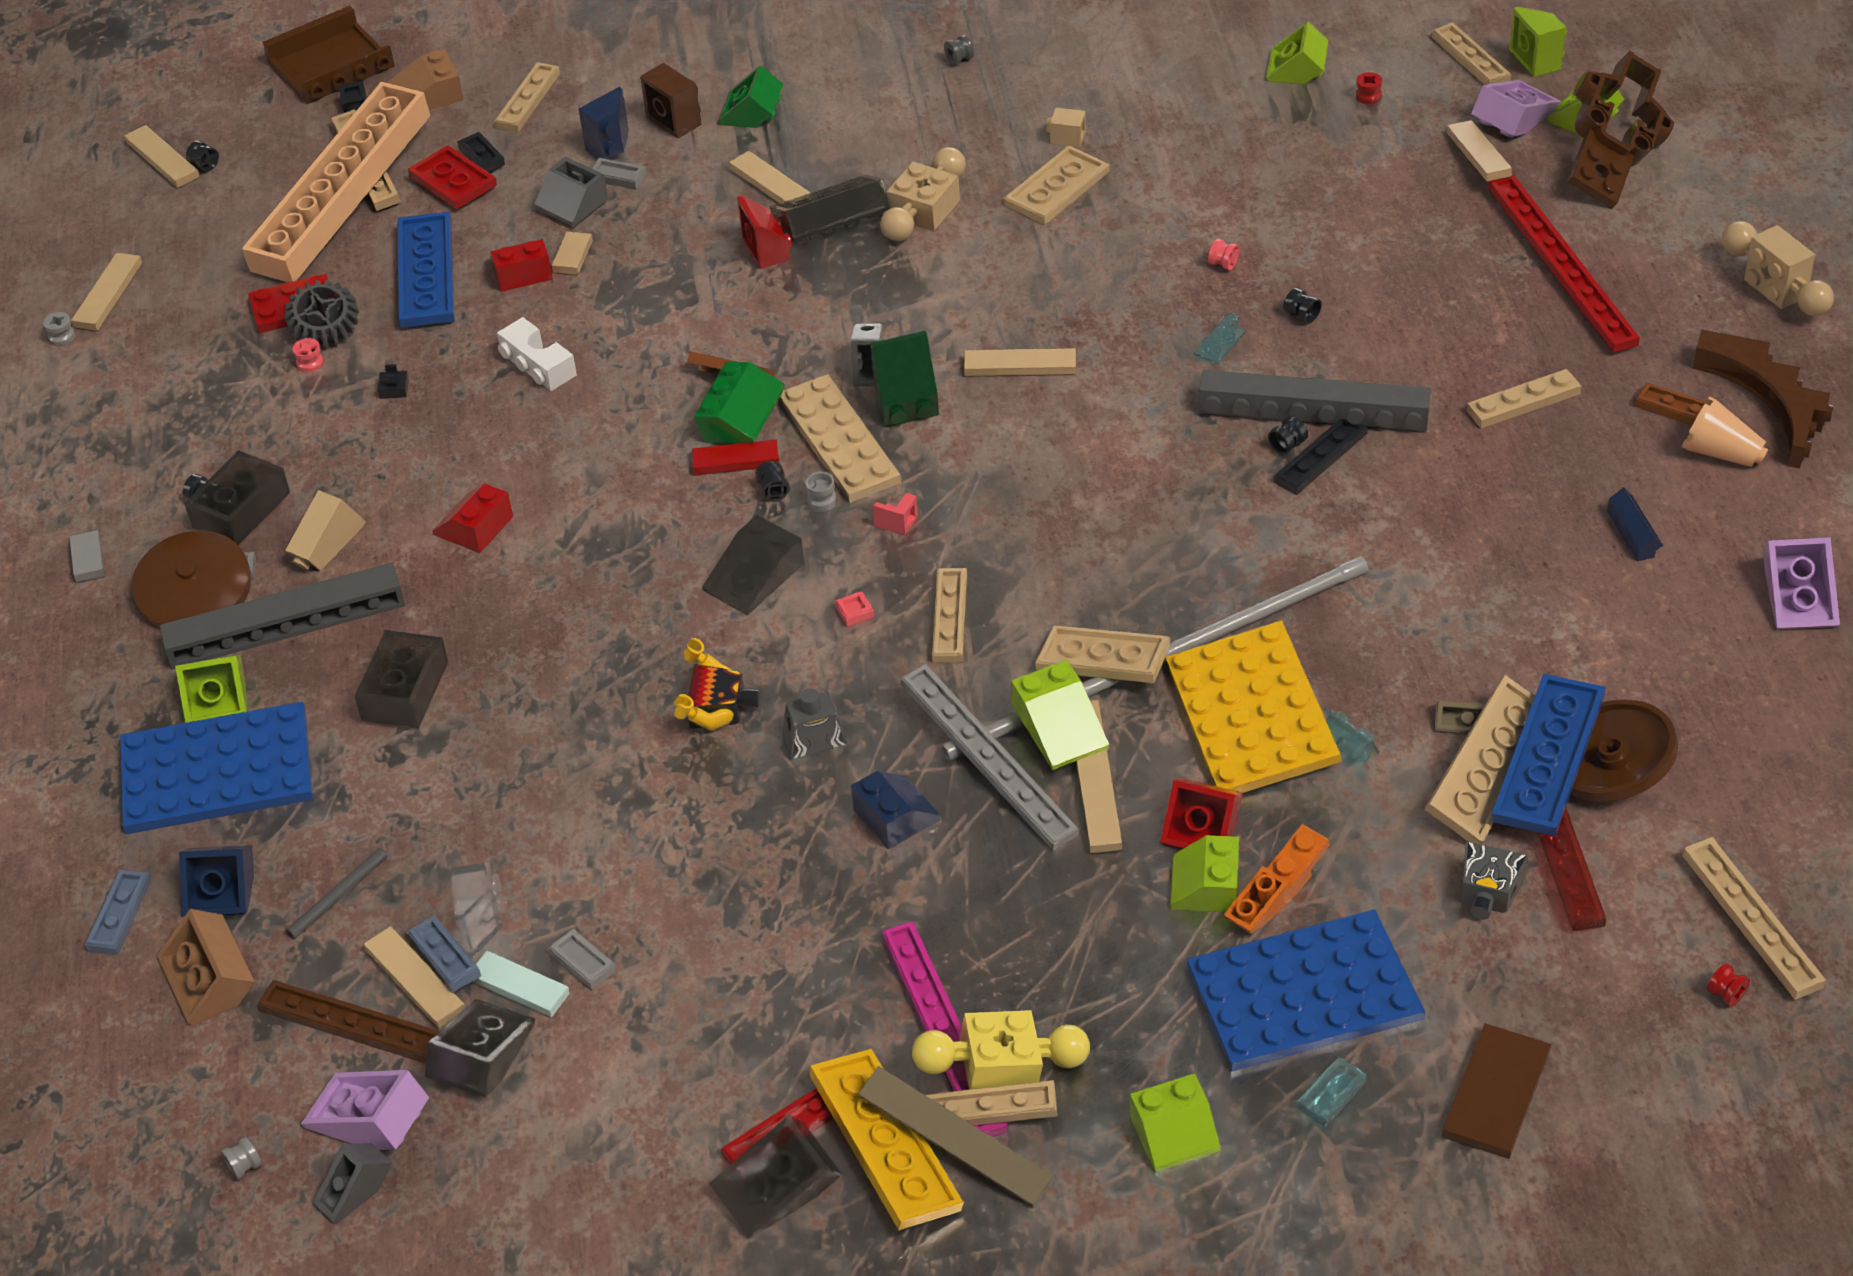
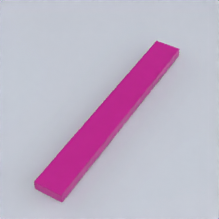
[882,921,1008,1137]

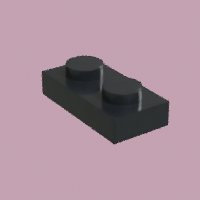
[457,131,505,172]

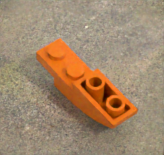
[1224,824,1330,934]

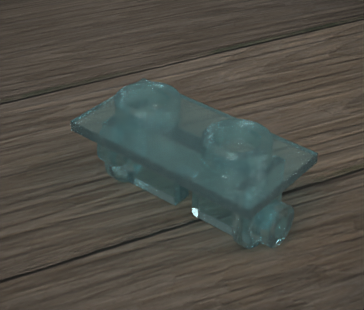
[1194,313,1246,364]
[1324,707,1380,763]

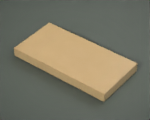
[1003,145,1110,225]
[1035,625,1171,683]

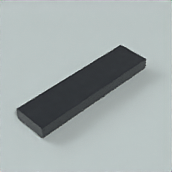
[1274,419,1368,495]

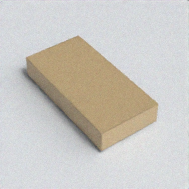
[551,232,593,275]

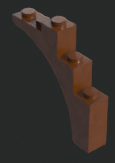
[1693,330,1834,469]

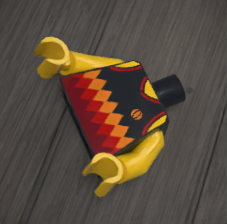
[674,638,760,731]

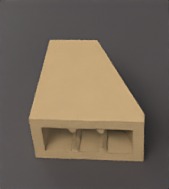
[285,490,366,571]

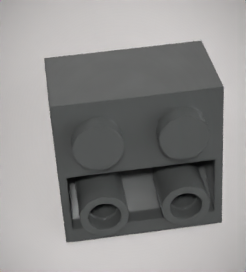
[534,156,608,227]

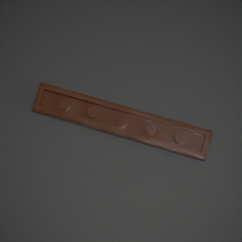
[257,980,450,1066]

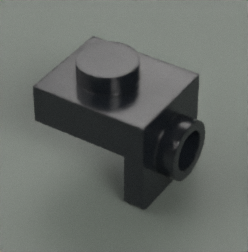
[338,80,367,113]

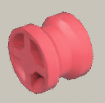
[1208,238,1240,271]
[292,338,324,372]

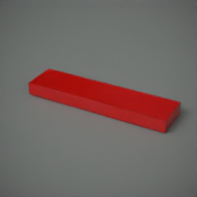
[721,1088,833,1178]

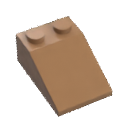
[387,49,464,110]

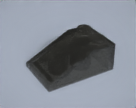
[702,515,805,616]
[425,999,535,1098]
[709,1115,843,1239]

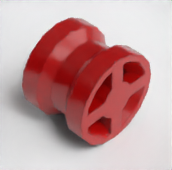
[1356,72,1382,104]
[1707,963,1750,1007]

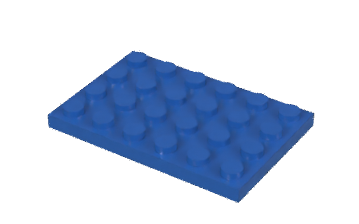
[120,701,313,834]
[1187,909,1425,1071]

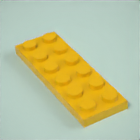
[809,1049,964,1230]

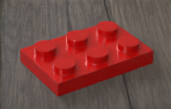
[408,145,497,210]
[248,273,328,334]

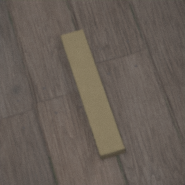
[859,1066,1053,1208]

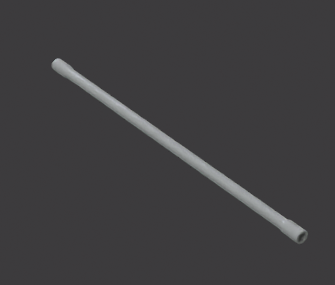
[941,556,1368,762]

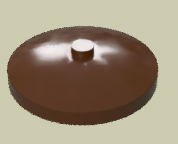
[132,531,251,629]
[1571,700,1678,802]

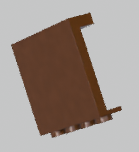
[263,5,395,104]

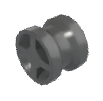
[944,35,974,65]

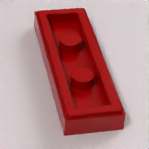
[692,439,779,475]

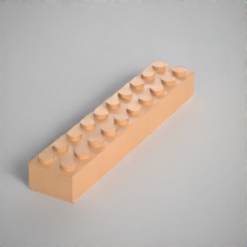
[242,82,431,282]

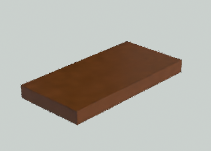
[1442,1023,1551,1159]

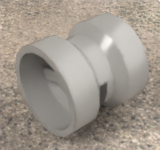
[805,471,836,512]

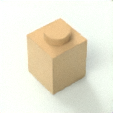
[1046,108,1086,147]

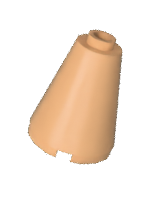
[1681,396,1768,467]

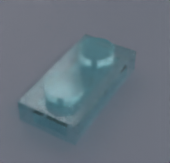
[1297,1057,1367,1127]

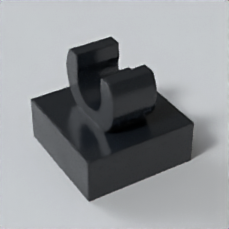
[377,364,409,399]

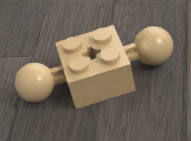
[880,147,966,241]
[1722,221,1834,316]

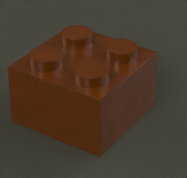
[640,63,702,139]

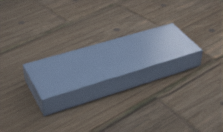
[85,869,152,955]
[407,916,482,992]

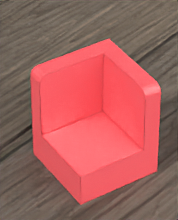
[872,493,918,535]

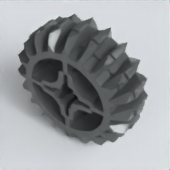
[284,279,359,349]

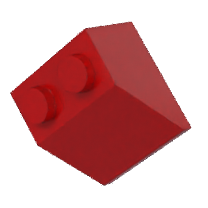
[737,196,792,269]
[490,239,553,292]
[432,483,513,553]
[1160,778,1243,848]

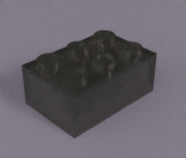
[184,450,290,545]
[354,630,448,729]

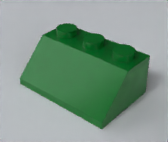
[694,361,785,443]

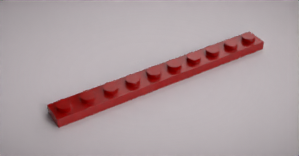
[1489,174,1640,353]

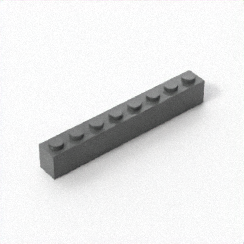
[1198,370,1431,431]
[160,562,405,670]

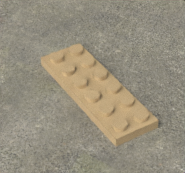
[778,374,901,503]
[1424,675,1535,844]

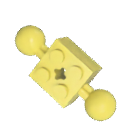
[912,1010,1090,1090]

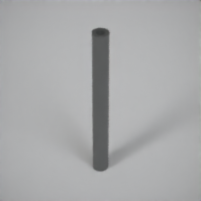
[286,848,388,939]

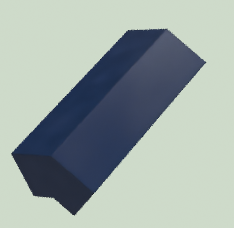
[1607,487,1663,561]

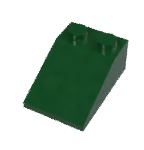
[871,330,939,427]

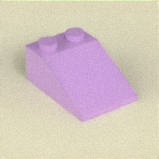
[1471,80,1561,138]
[1763,537,1840,630]
[301,1070,429,1150]

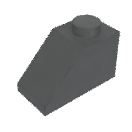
[313,1143,392,1223]

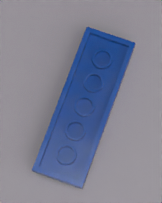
[398,211,455,328]
[1491,673,1606,836]

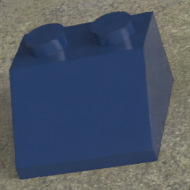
[579,87,629,160]
[851,771,942,849]
[179,845,254,916]

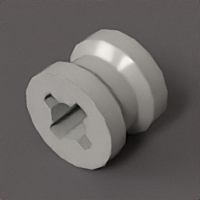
[43,312,75,346]
[220,1136,263,1180]

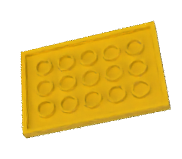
[1165,620,1342,793]

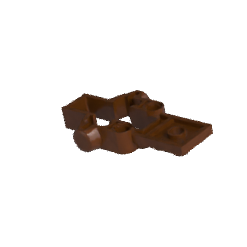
[1567,51,1674,209]

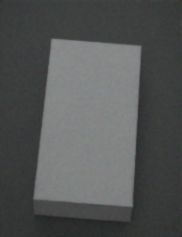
[592,158,647,190]
[69,530,105,583]
[548,929,617,990]

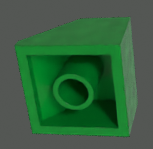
[718,65,783,128]

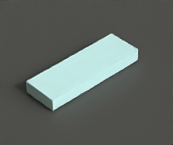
[472,951,570,1017]

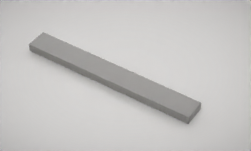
[901,664,1079,851]

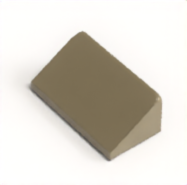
[1435,700,1485,734]

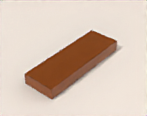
[1634,382,1707,425]

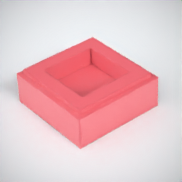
[835,591,875,627]

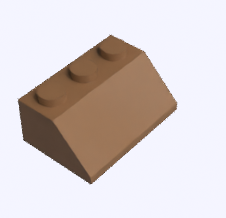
[157,909,255,1025]

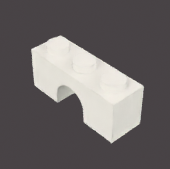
[497,317,577,391]

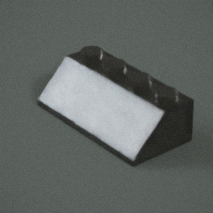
[770,175,890,244]

